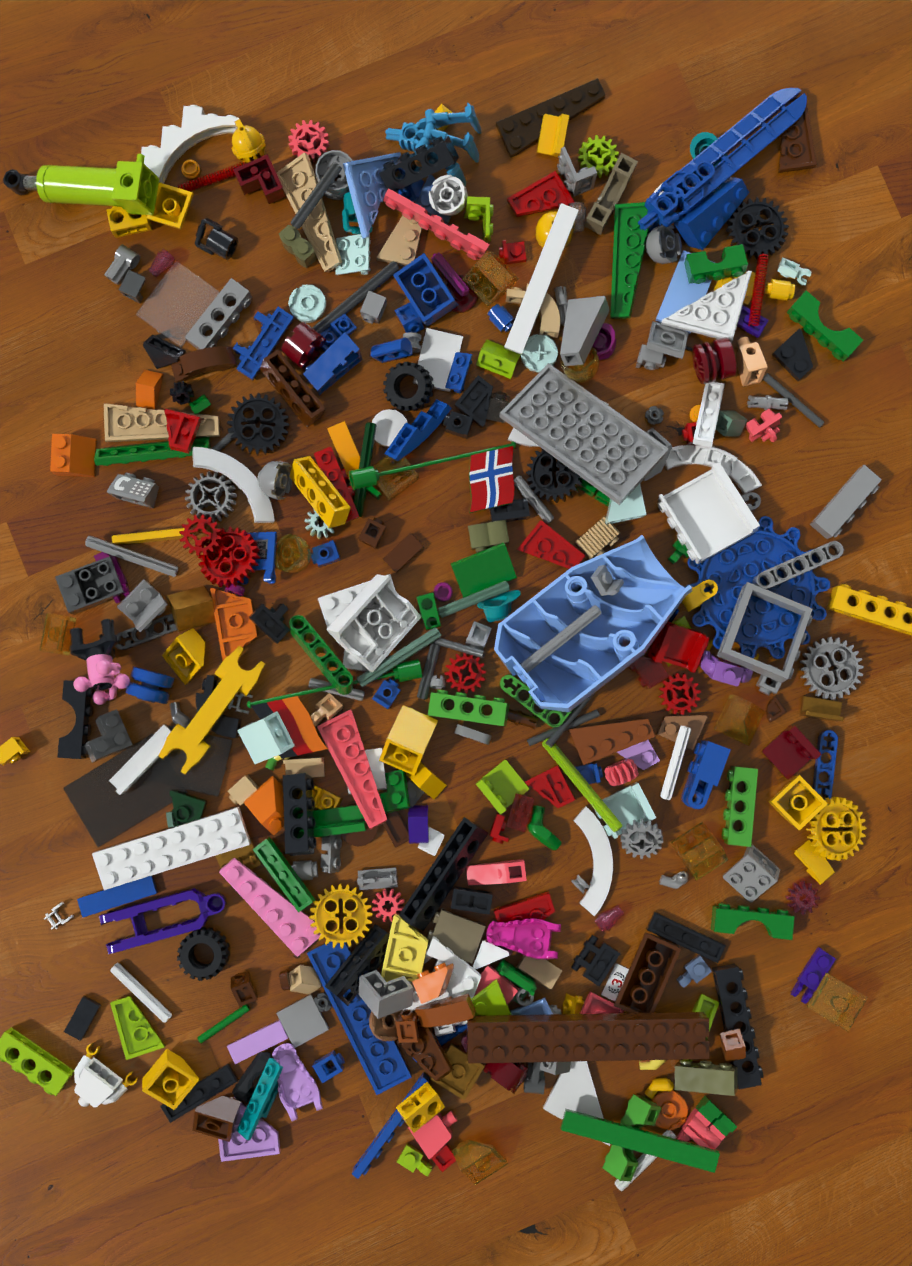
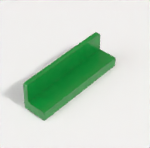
[297,805,369,838]
[252,837,315,913]

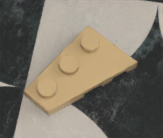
[377,215,422,266]

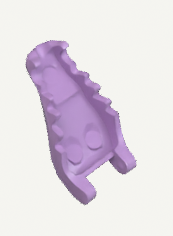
[272,1043,323,1122]

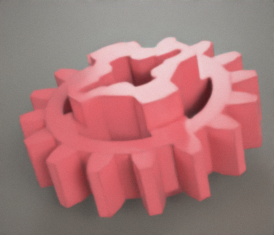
[288,120,329,162]

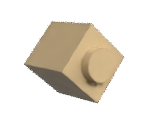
[228,775,259,806]

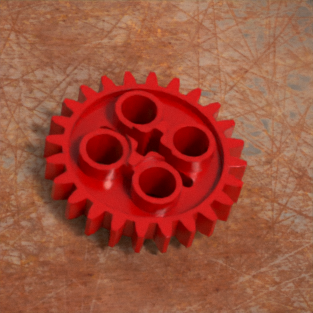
[198,527,260,588]

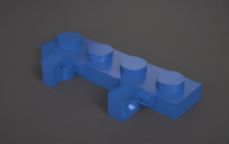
[233,307,294,381]

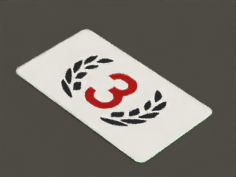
[601,963,629,1001]

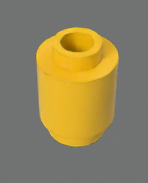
[765,279,795,301]

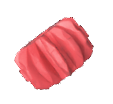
[604,759,639,786]
[372,888,405,922]

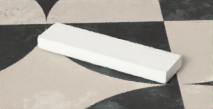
[693,381,725,447]

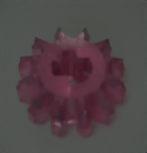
[785,881,820,915]

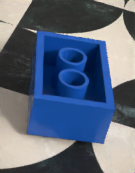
[393,253,458,327]

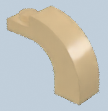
[506,284,560,338]

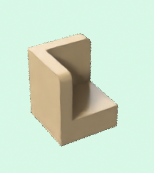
[289,965,321,994]

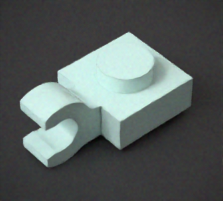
[777,257,812,285]

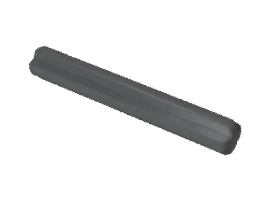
[291,162,342,229]

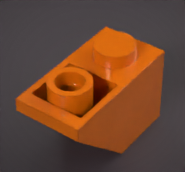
[412,962,454,1004]

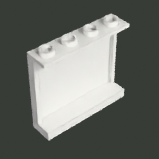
[657,462,760,565]

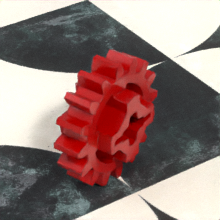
[179,514,222,557]
[444,653,486,694]
[658,673,701,715]

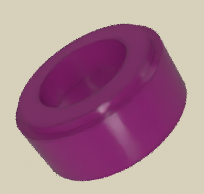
[434,582,453,602]
[225,583,245,596]

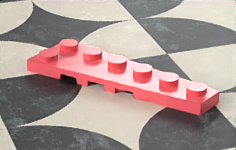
[383,188,490,261]
[317,709,387,830]

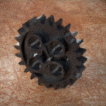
[726,197,789,260]
[227,393,289,456]
[526,448,584,503]

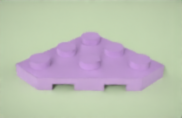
[218,1097,281,1162]

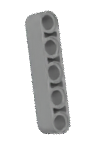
[752,541,844,590]

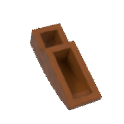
[415,993,476,1027]

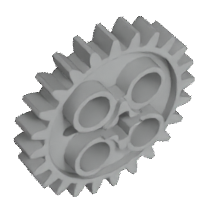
[799,637,864,699]

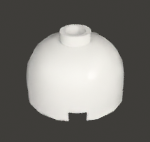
[429,175,468,216]

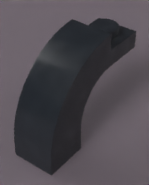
[196,675,242,738]

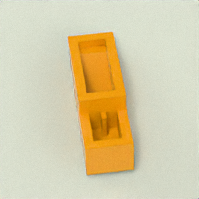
[327,421,360,481]

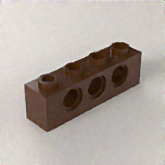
[260,350,326,427]

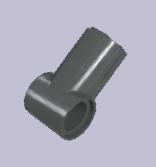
[524,1062,545,1094]

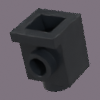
[443,411,473,439]

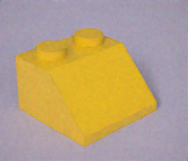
[769,775,828,831]
[142,1049,199,1110]

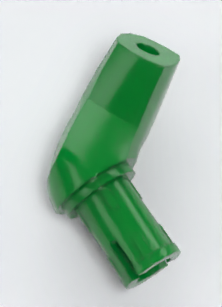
[527,805,562,850]

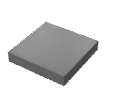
[646,322,689,359]
[276,993,329,1048]

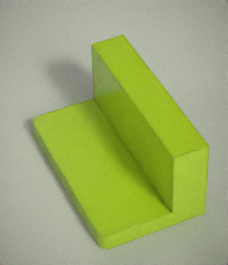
[476,340,521,379]

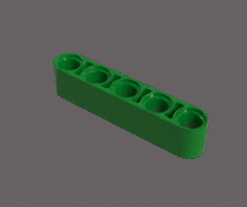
[289,615,353,695]

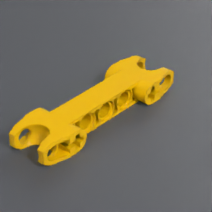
[158,646,265,775]

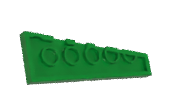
[610,202,649,319]

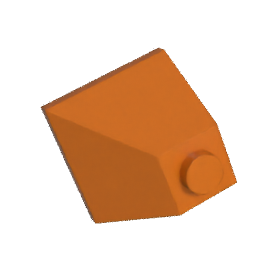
[244,776,284,835]

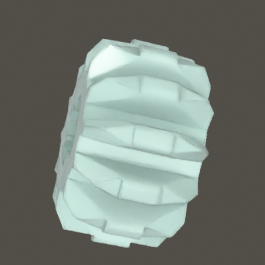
[305,508,337,539]

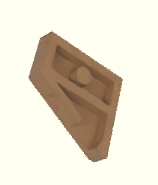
[657,715,708,750]

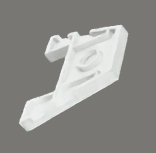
[406,936,481,1010]

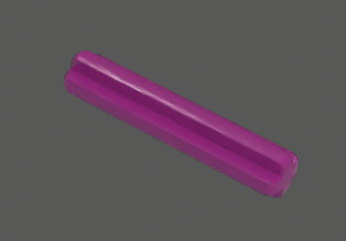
[431,252,470,297]

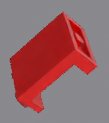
[648,622,709,673]

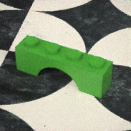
[603,1094,662,1182]

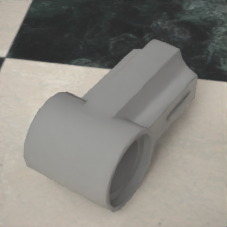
[104,245,140,285]

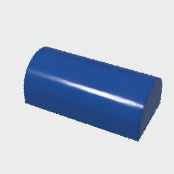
[371,338,412,363]

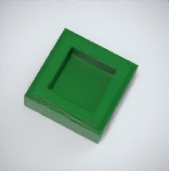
[189,394,211,415]

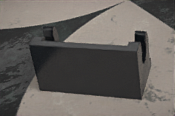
[489,498,530,522]

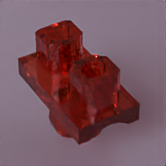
[506,793,534,832]

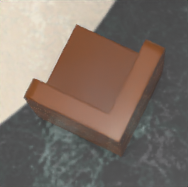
[720,1029,746,1062]

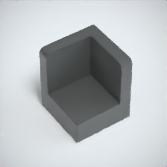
[119,270,146,304]

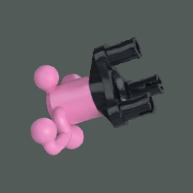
[70,619,130,705]

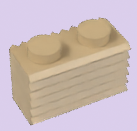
[575,516,620,559]

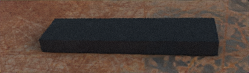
[646,912,726,963]
[160,1063,239,1123]

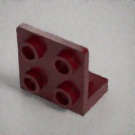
[762,725,822,779]

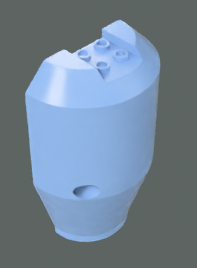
[494,535,692,712]

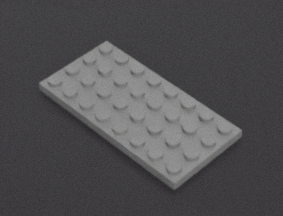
[499,363,669,505]

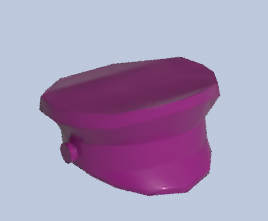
[587,323,616,360]

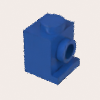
[310,540,341,567]
[372,679,401,710]
[312,1050,345,1083]

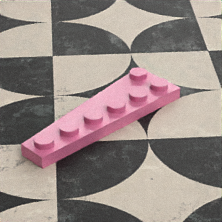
[219,858,321,957]

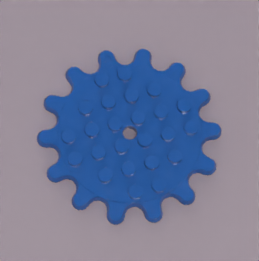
[684,516,830,659]

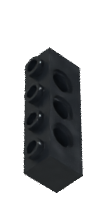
[379,136,459,192]
[283,773,316,856]

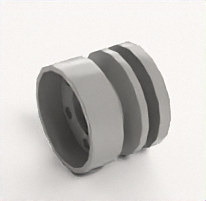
[316,150,353,200]

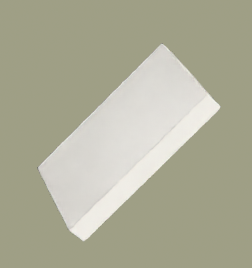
[413,328,463,392]

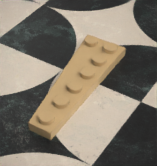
[276,153,342,273]
[104,404,220,442]

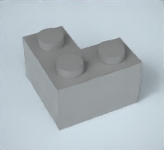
[358,970,414,1019]

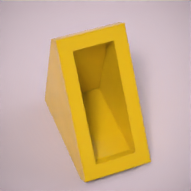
[406,762,447,799]

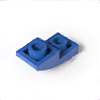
[320,314,357,352]

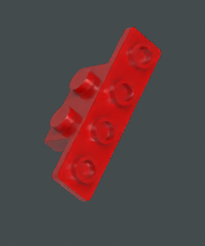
[314,447,359,523]

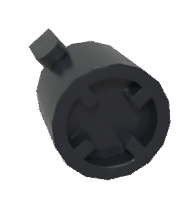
[195,218,238,260]

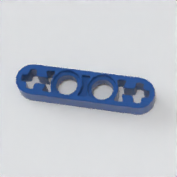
[812,730,838,800]

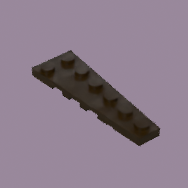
[496,78,606,158]

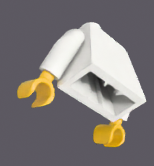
[74,1043,138,1107]

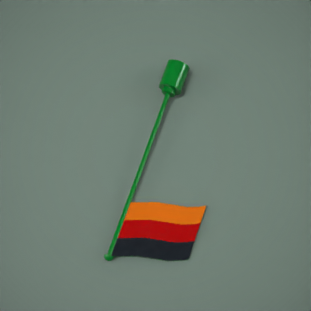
[247,659,422,759]

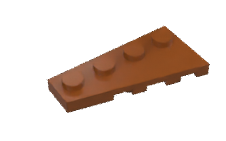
[569,719,656,765]

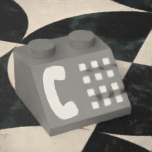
[107,472,159,508]

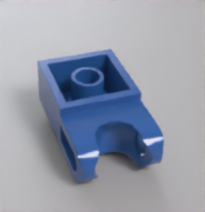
[681,740,731,809]

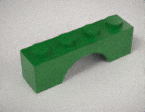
[787,290,863,362]
[711,903,795,940]

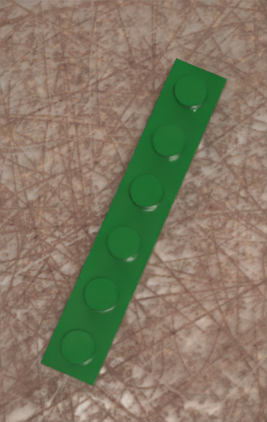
[94,437,211,466]

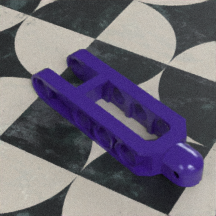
[99,888,227,954]

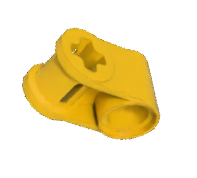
[682,580,718,612]

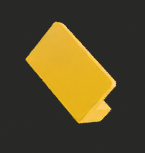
[537,114,569,157]

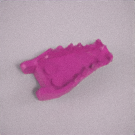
[486,918,561,959]

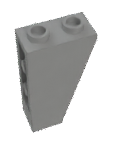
[560,296,609,366]

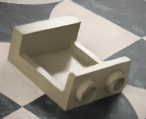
[427,908,486,964]

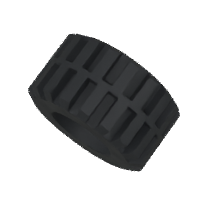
[383,362,434,411]
[177,927,230,981]

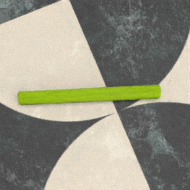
[542,737,622,832]

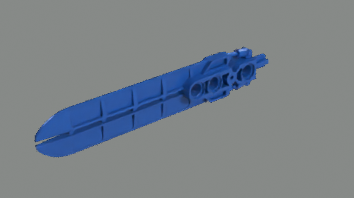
[638,88,807,231]

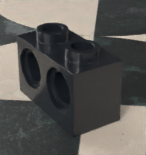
[451,886,493,915]

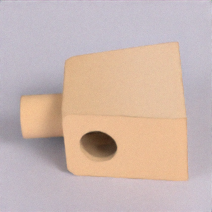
[735,337,767,387]

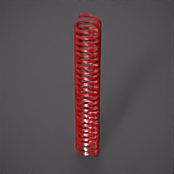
[177,162,245,192]
[748,254,769,326]

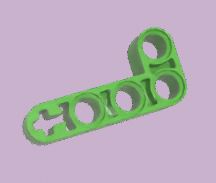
[500,675,571,727]

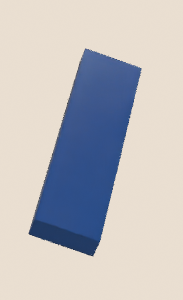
[77,875,158,918]

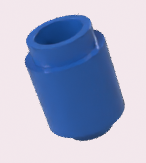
[487,304,515,333]

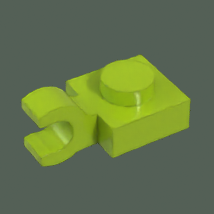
[397,1143,433,1177]

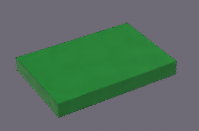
[451,543,517,598]

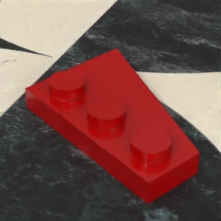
[517,520,585,569]
[493,891,555,923]

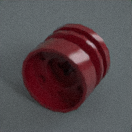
[692,337,736,384]

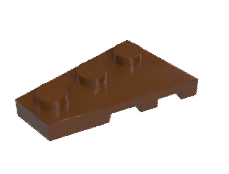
[395,1021,454,1081]

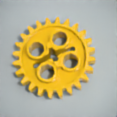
[806,797,867,861]
[309,884,373,949]

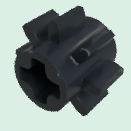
[170,380,194,405]

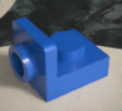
[394,302,424,333]
[575,763,603,784]

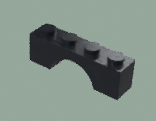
[57,680,94,759]

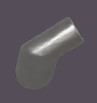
[170,702,190,728]

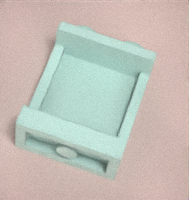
[237,711,295,764]
[595,782,656,839]

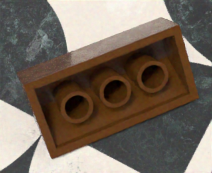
[614,932,681,1013]

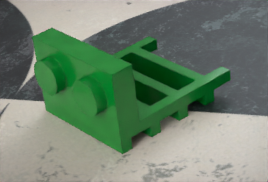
[495,958,537,1005]

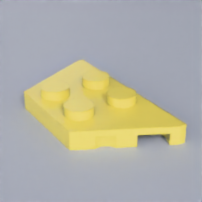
[381,914,429,982]

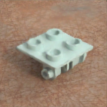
[336,234,371,275]

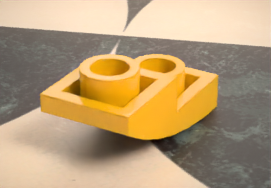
[297,785,342,810]
[794,840,835,885]

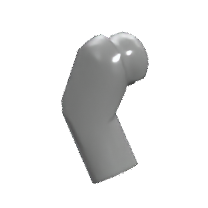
[659,871,688,889]

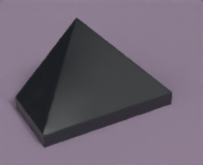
[143,335,186,369]

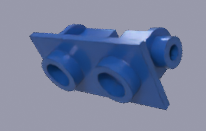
[445,352,472,394]

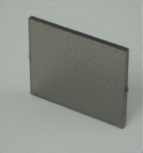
[151,724,233,797]

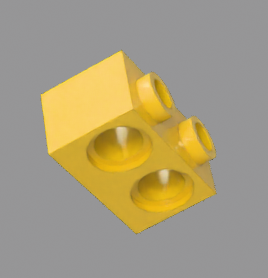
[106,206,152,238]
[396,1082,445,1133]

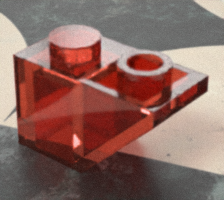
[628,656,669,689]

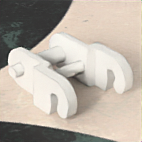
[228,693,253,714]
[44,901,74,930]

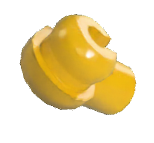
[645,1078,674,1099]

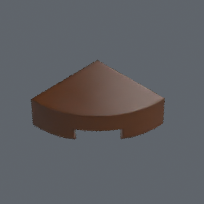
[766,696,787,723]

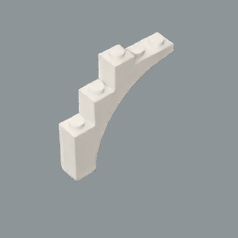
[141,105,239,184]

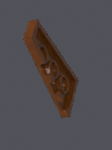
[778,93,817,173]

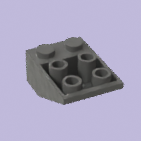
[55,556,124,615]

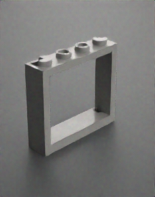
[717,582,813,683]

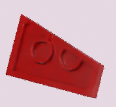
[507,171,575,217]

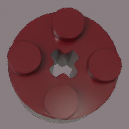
[281,322,326,369]
[483,1063,528,1094]

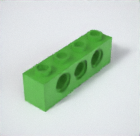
[428,689,509,727]
[722,766,758,847]

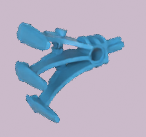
[385,103,481,187]

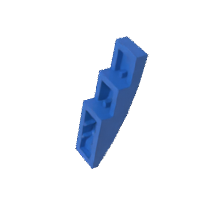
[384,399,452,461]

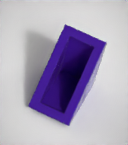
[408,805,429,844]

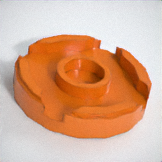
[651,1090,688,1130]

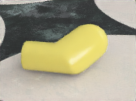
[639,1060,666,1070]

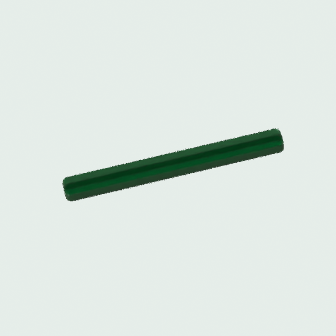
[354,422,377,517]

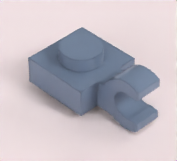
[676,955,712,988]

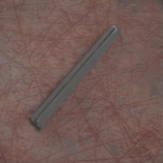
[312,261,399,334]

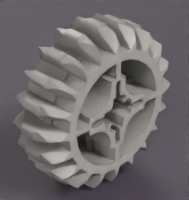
[185,471,237,523]

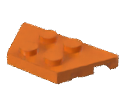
[210,588,258,661]

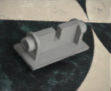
[320,834,342,873]
[357,868,398,890]

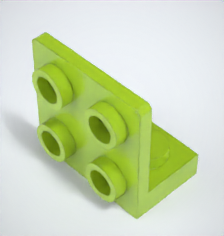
[464,196,493,243]
[476,760,529,815]

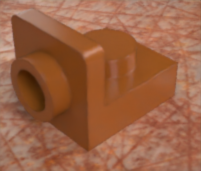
[395,1009,420,1043]

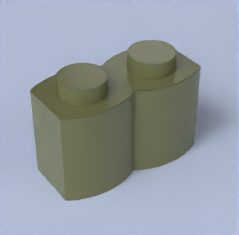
[279,225,317,268]
[468,520,509,553]

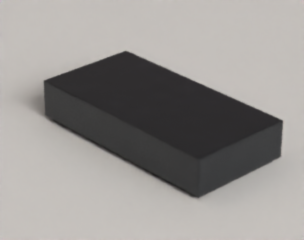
[64,995,101,1041]

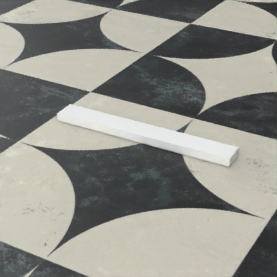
[504,203,579,355]

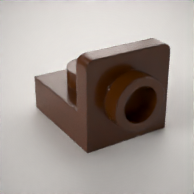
[231,971,258,1007]

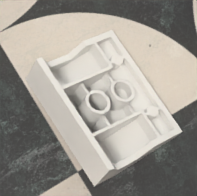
[326,574,421,673]

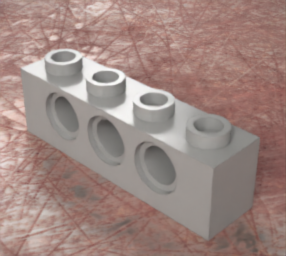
[185,278,252,350]

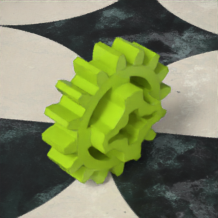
[578,135,619,178]

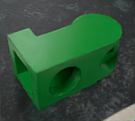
[417,592,441,631]

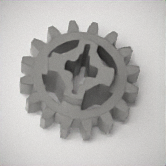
[620,819,663,859]

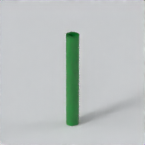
[197,1004,250,1044]

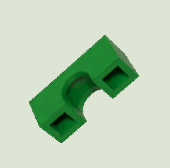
[684,244,748,284]

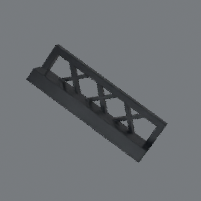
[325,924,389,1006]

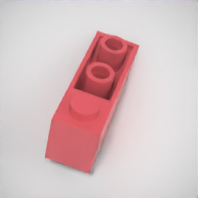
[466,859,527,886]

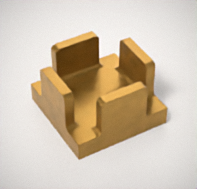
[431,1043,485,1100]

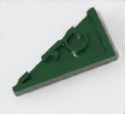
[169,789,207,866]

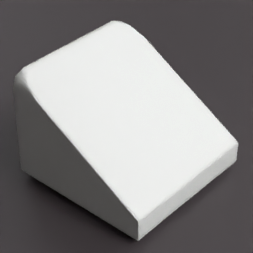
[417,827,445,856]

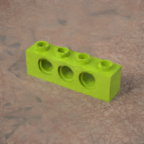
[0,1027,74,1096]

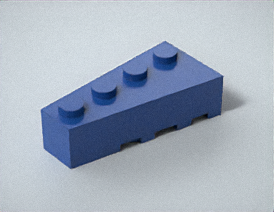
[674,177,749,250]

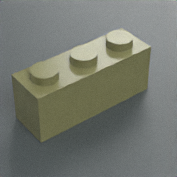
[675,1059,738,1096]

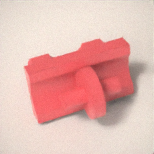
[746,409,782,442]

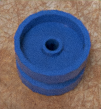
[125,667,175,704]

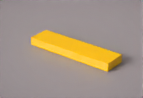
[112,528,185,545]

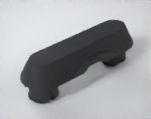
[232,1052,273,1103]

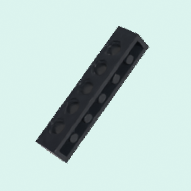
[399,817,489,931]
[712,963,763,1089]

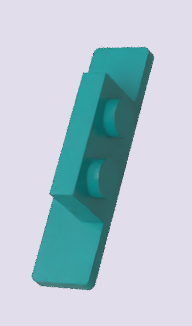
[237,1058,283,1140]

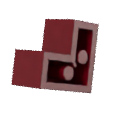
[233,154,286,204]

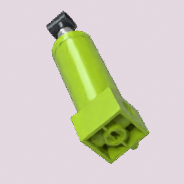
[3,154,160,215]

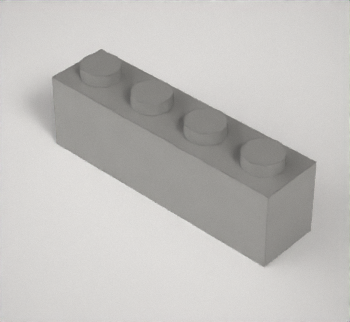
[810,465,882,539]

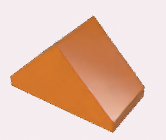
[136,370,164,410]

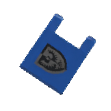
[237,532,277,584]

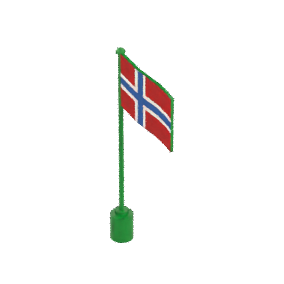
[349,441,517,513]

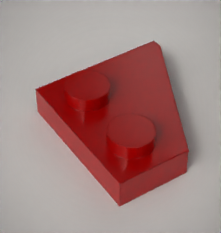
[164,409,202,454]
[525,765,576,808]

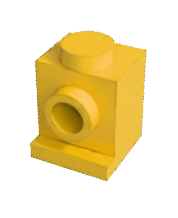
[0,737,30,766]

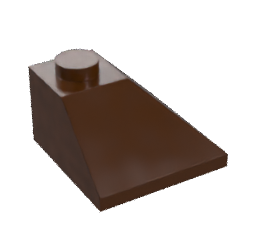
[192,1096,241,1142]

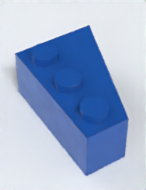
[303,332,363,396]

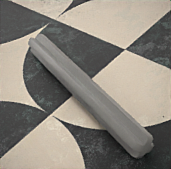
[85,536,179,577]
[521,605,602,673]

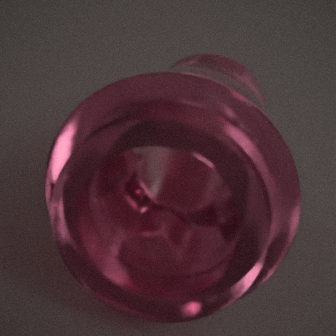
[148,248,175,277]
[594,905,624,933]

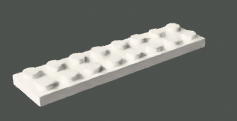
[92,807,251,890]

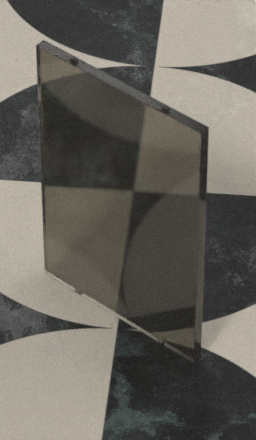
[63,734,188,847]

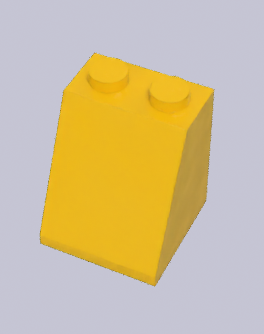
[379,705,438,776]

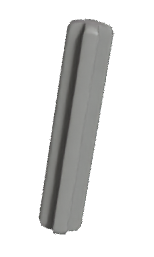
[514,476,554,524]
[308,678,365,701]

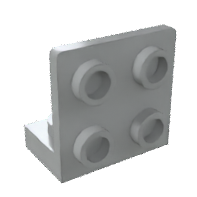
[557,147,597,197]
[117,579,167,632]
[723,844,781,903]

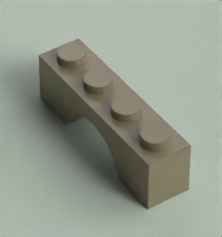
[584,153,638,235]

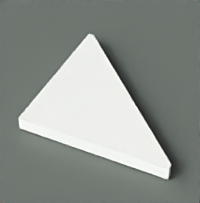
[661,271,752,343]
[543,1061,610,1146]

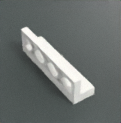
[109,724,171,795]

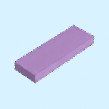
[227,1020,289,1064]

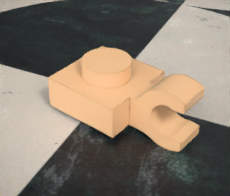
[310,693,343,727]

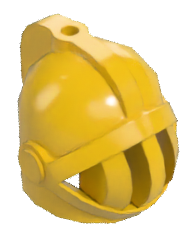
[231,119,266,163]

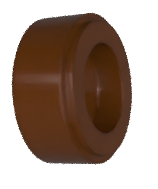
[279,970,290,991]

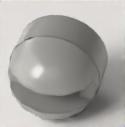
[430,675,446,689]

